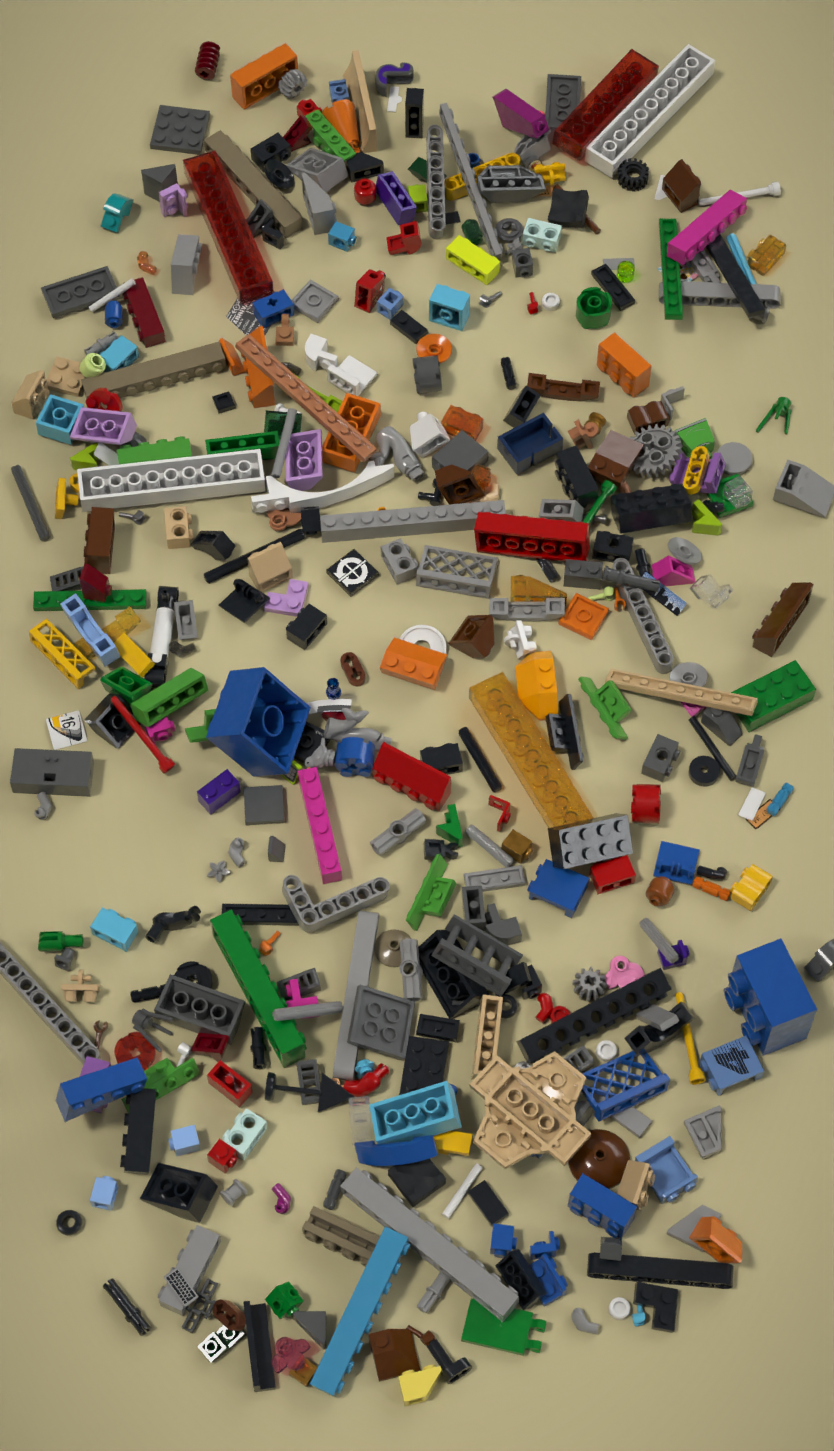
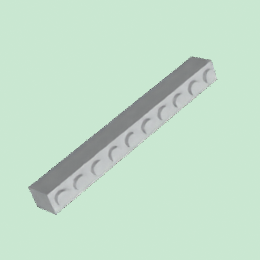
[320,500,506,543]
[340,1167,519,1322]

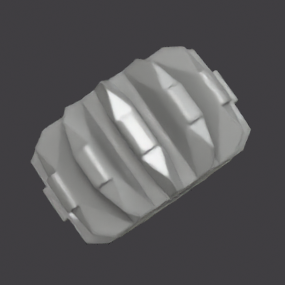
[278,69,307,98]
[572,967,607,1002]

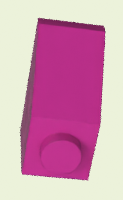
[652,555,695,586]

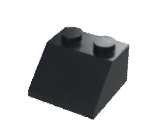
[84,693,141,749]

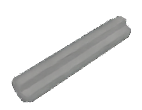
[465,825,514,867]
[639,918,679,963]

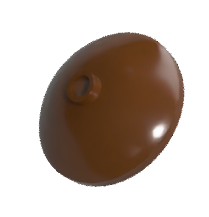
[568,1129,630,1189]

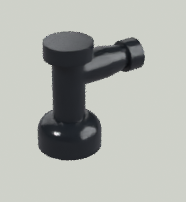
[418,478,441,506]

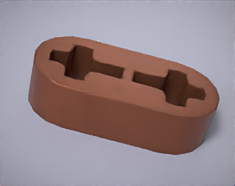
[340,652,365,687]
[213,1299,246,1331]

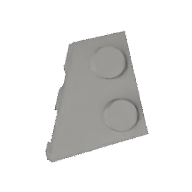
[667,1204,721,1252]

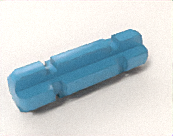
[767,783,793,816]

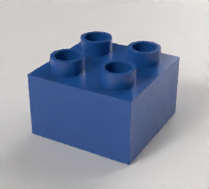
[206,667,311,777]
[724,938,817,1056]

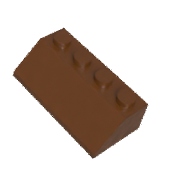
[752,582,814,657]

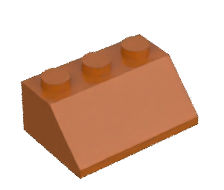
[380,637,448,690]

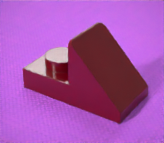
[283,115,313,152]
[191,1033,229,1062]

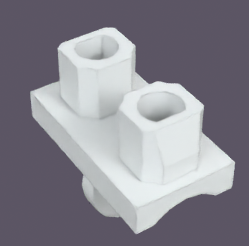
[504,620,537,659]

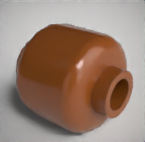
[645,876,675,906]

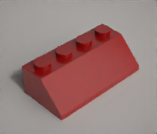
[372,742,451,812]

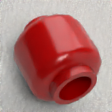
[354,179,377,205]

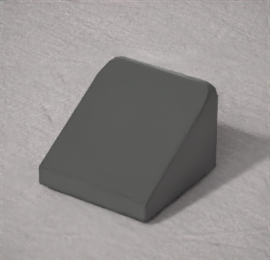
[268,836,285,862]

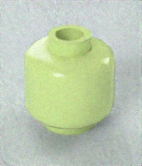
[79,353,106,378]

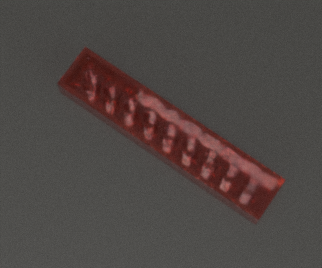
[183,150,274,304]

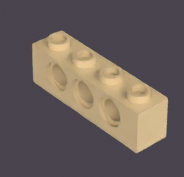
[471,994,503,1080]

